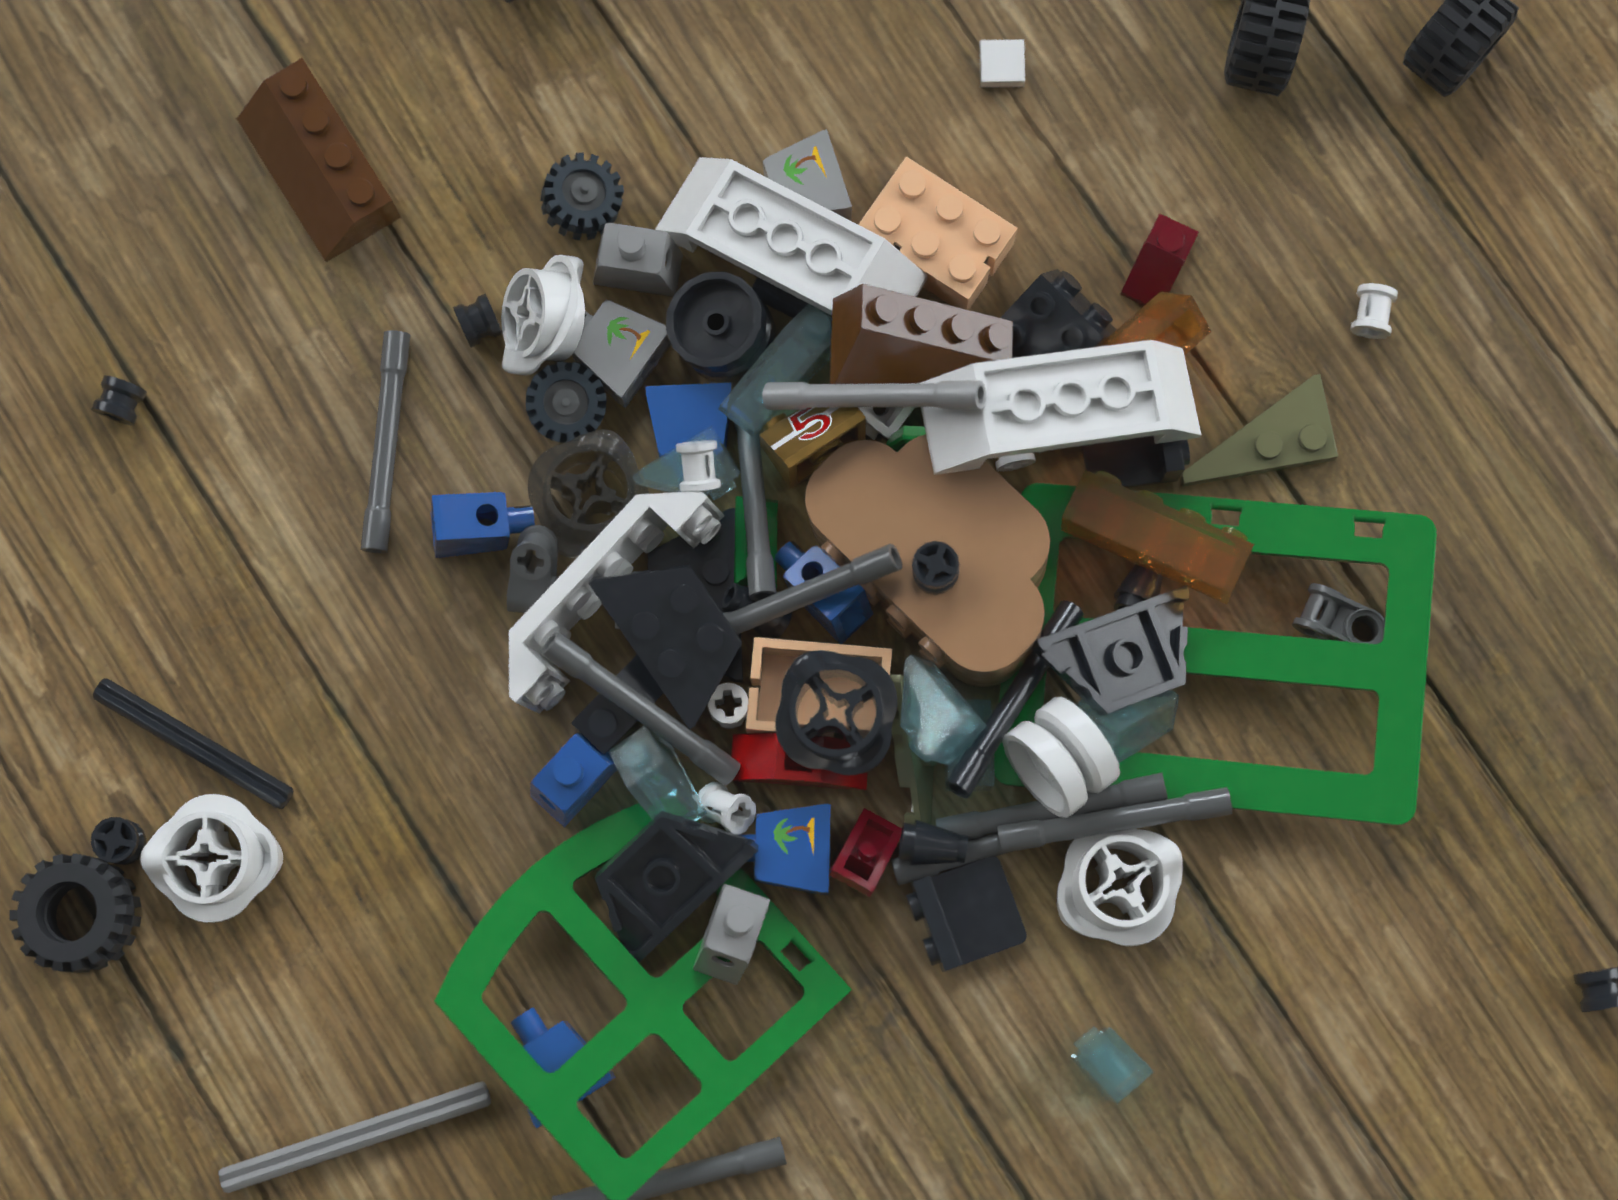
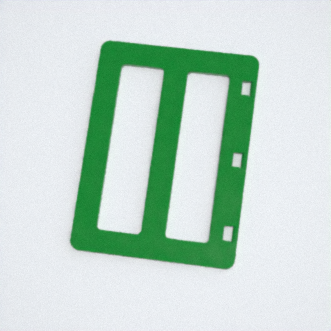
[992,483,1437,826]

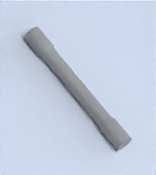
[762,380,986,410]

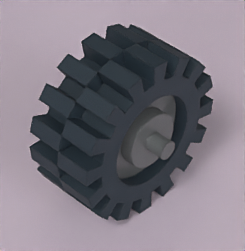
[540,153,624,240]
[525,361,607,443]

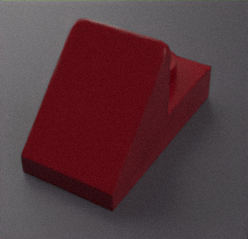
[1120,213,1199,313]
[829,808,902,897]

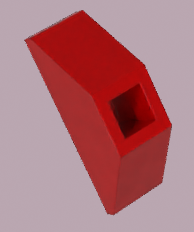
[731,733,868,791]

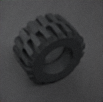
[1224,0,1310,96]
[1403,0,1519,97]
[9,854,141,973]

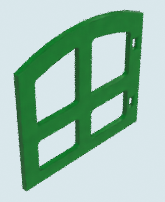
[434,793,852,1200]

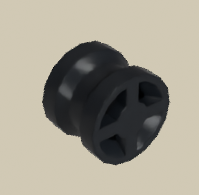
[453,293,503,348]
[91,375,147,426]
[912,541,959,595]
[91,817,147,865]
[1573,967,1618,1012]

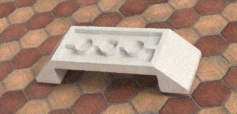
[655,157,928,315]
[921,340,1201,475]
[509,491,725,714]

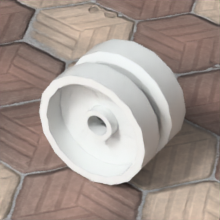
[1002,697,1120,818]

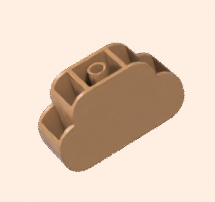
[805,434,1050,687]

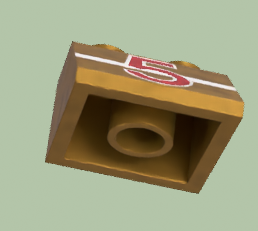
[759,407,866,489]

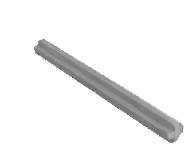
[219,1082,491,1193]

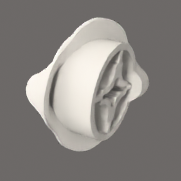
[501,255,585,375]
[141,794,283,922]
[1057,829,1183,946]

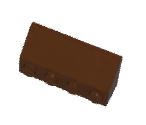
[236,58,401,262]
[830,284,1013,384]

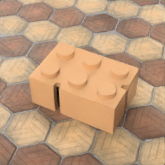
[858,156,1018,310]
[746,637,892,740]

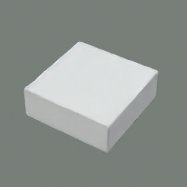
[980,40,1025,87]

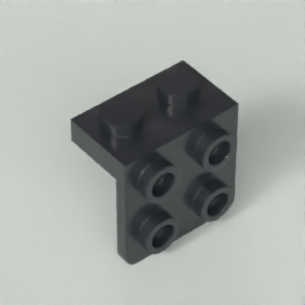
[1001,269,1119,358]
[1082,436,1190,489]
[906,856,1027,972]

